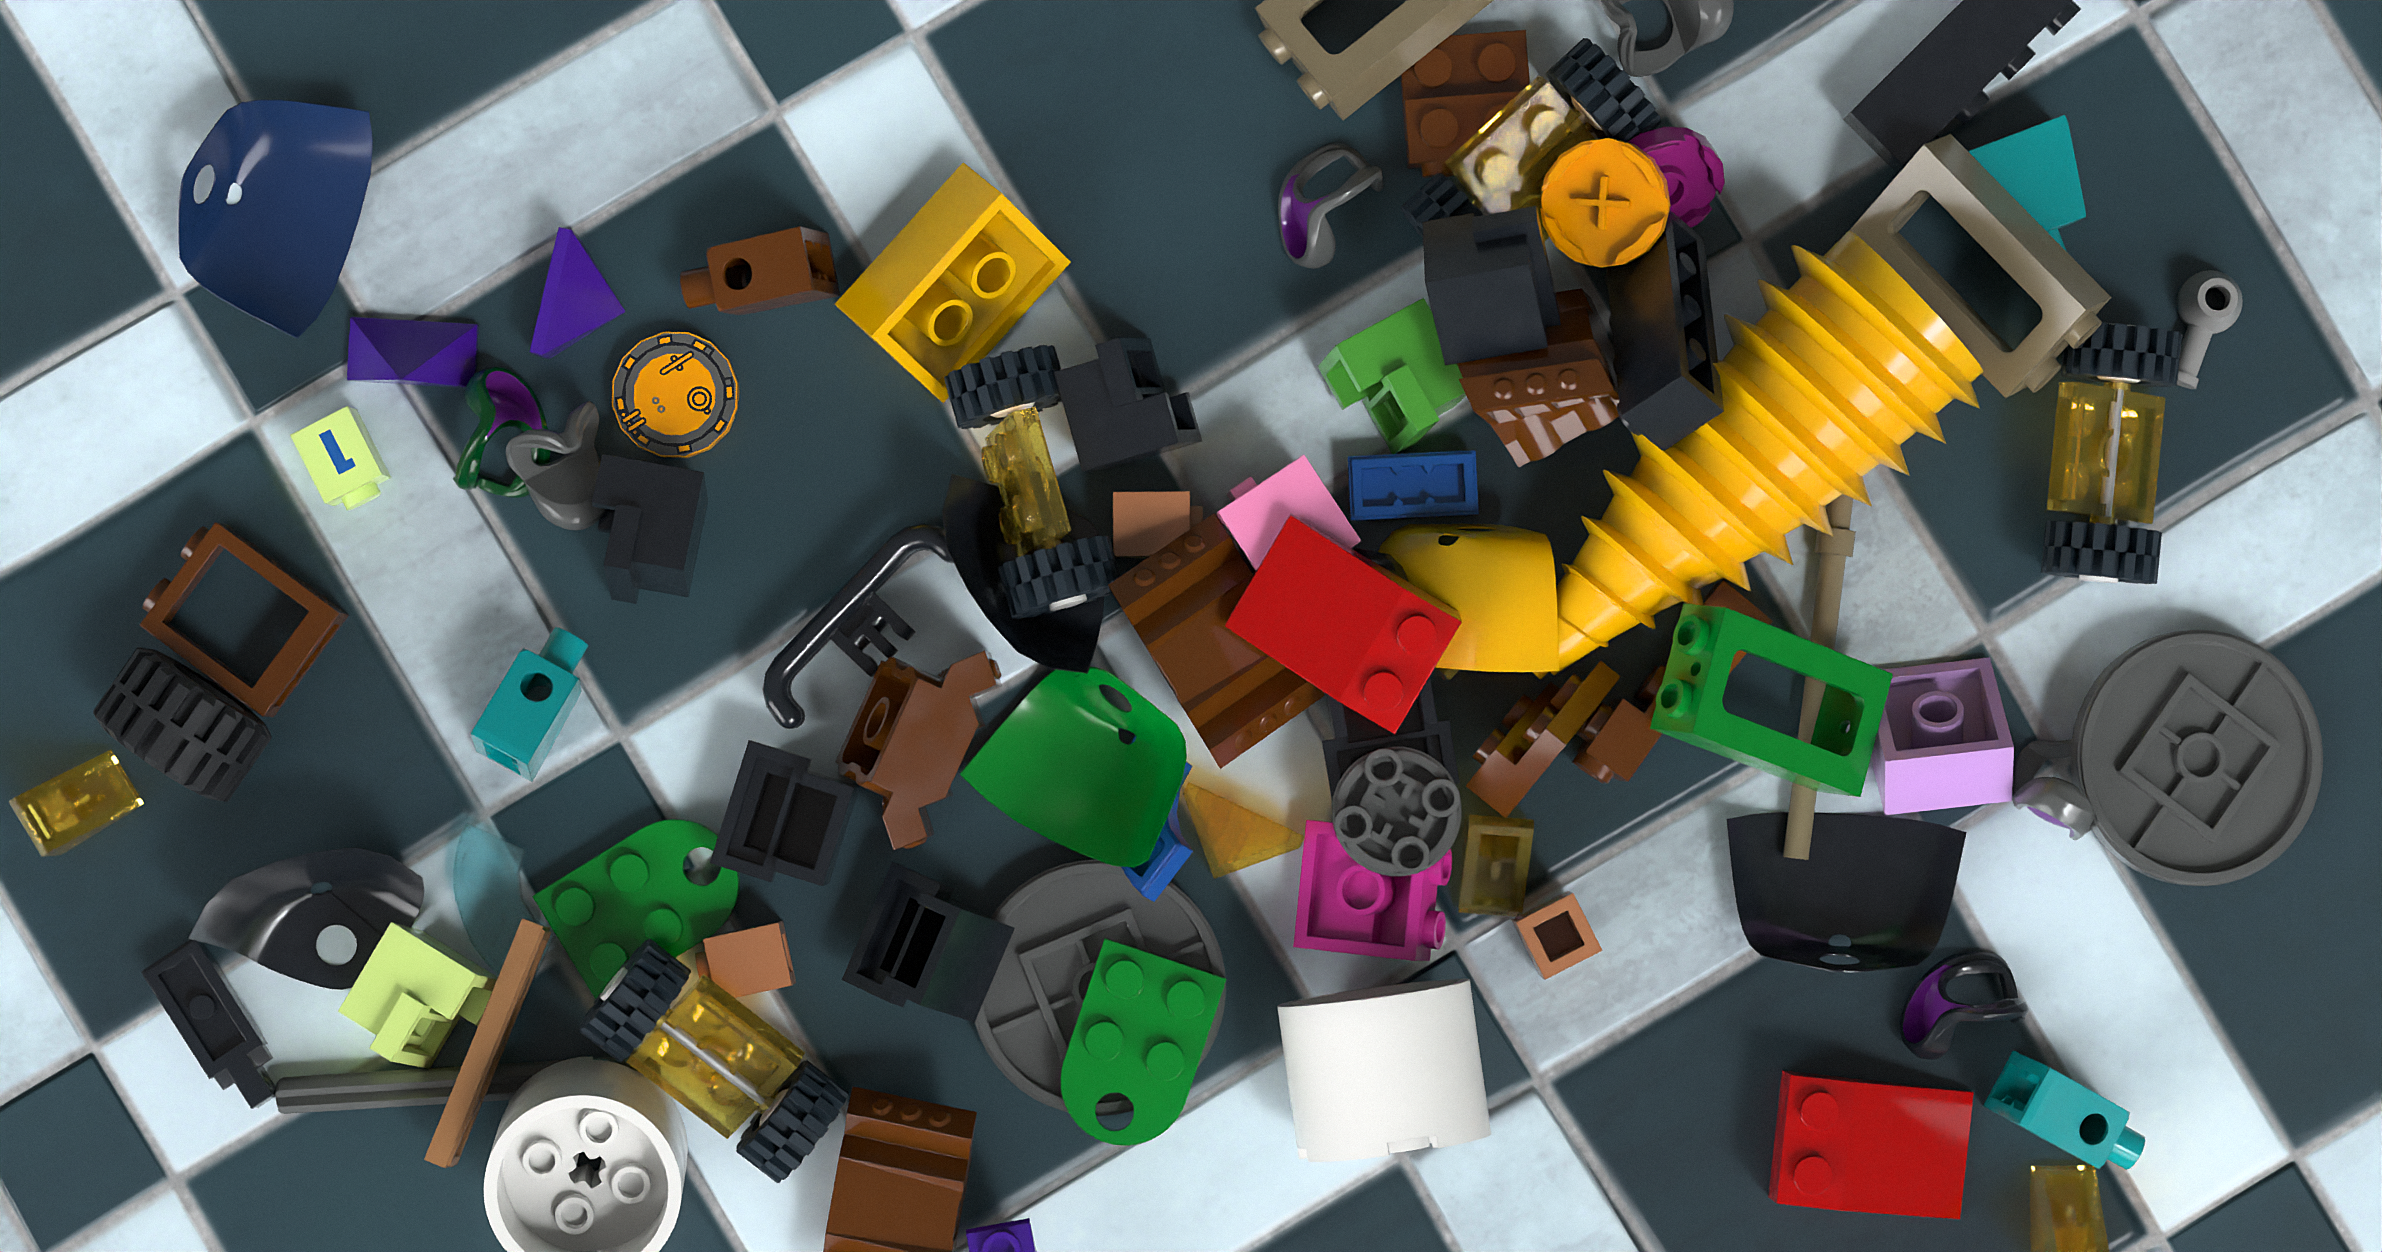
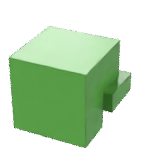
[1318,298,1466,454]

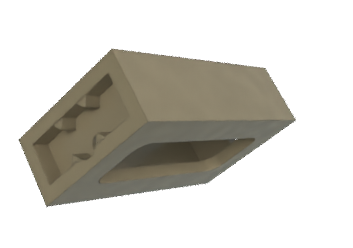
[1255,0,1494,120]
[1850,134,2112,398]

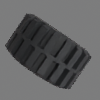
[93,647,272,802]

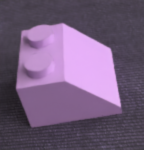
[1872,657,2014,815]

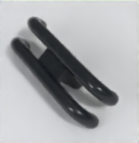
[762,523,953,729]

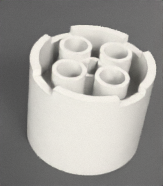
[1277,978,1491,1162]
[484,1057,688,1252]

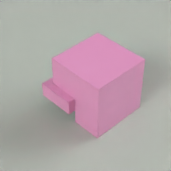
[1216,455,1361,570]

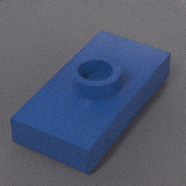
[1347,450,1479,521]

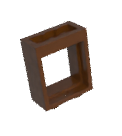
[139,522,349,717]

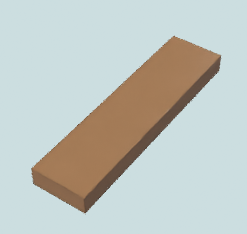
[424,918,552,1168]

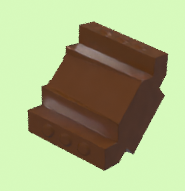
[1457,288,1619,467]
[1108,513,1325,769]
[835,650,1002,850]
[823,1086,977,1252]

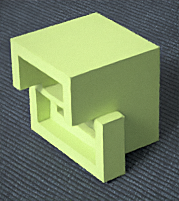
[338,922,498,1069]

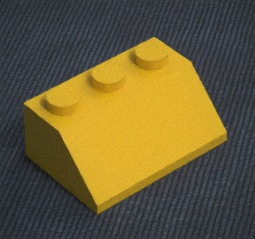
[835,162,1071,403]

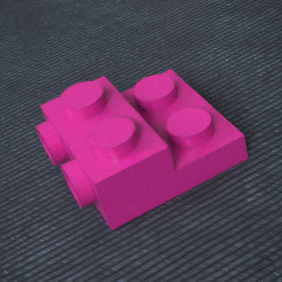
[1293,820,1452,961]

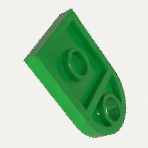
[532,819,740,999]
[1061,938,1227,1146]

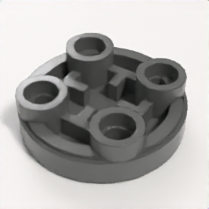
[1332,747,1461,876]

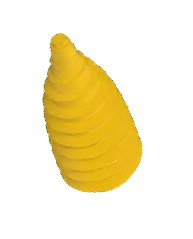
[1533,230,1983,680]

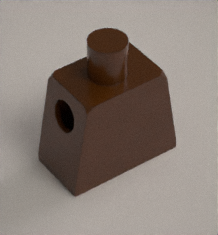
[680,226,841,315]

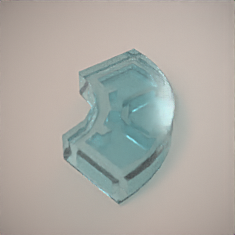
[453,822,556,992]

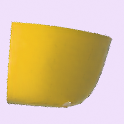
[1378,524,1559,672]

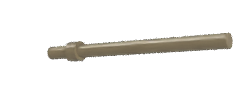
[1783,494,1856,860]

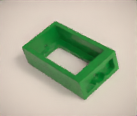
[1650,604,1893,797]

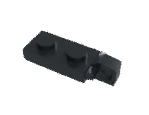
[141,939,276,1109]

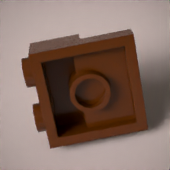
[1400,30,1537,178]
[1466,661,1621,818]
[1572,664,1666,785]

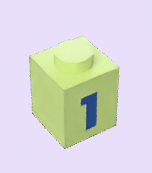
[290,406,391,511]

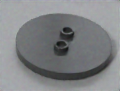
[2070,630,2323,886]
[975,859,1226,1116]

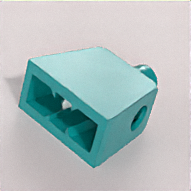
[1968,115,2086,252]
[471,627,588,782]
[1983,1050,2145,1170]

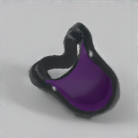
[1900,952,2029,1060]

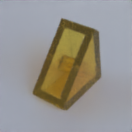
[9,750,144,857]
[1183,781,1305,879]
[1458,814,1534,917]
[2030,1165,2109,1252]

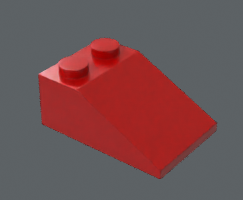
[1224,513,1462,734]
[1768,1070,1974,1219]

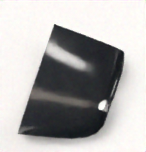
[942,474,1104,674]
[1727,812,1967,973]
[188,847,425,990]

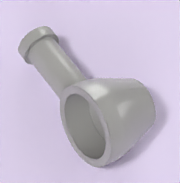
[2176,270,2243,389]

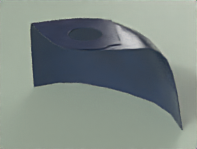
[178,100,373,339]

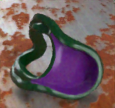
[453,367,550,498]

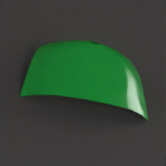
[960,666,1187,868]

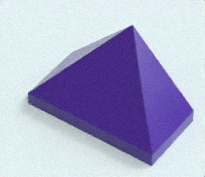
[529,227,626,359]
[347,317,479,388]

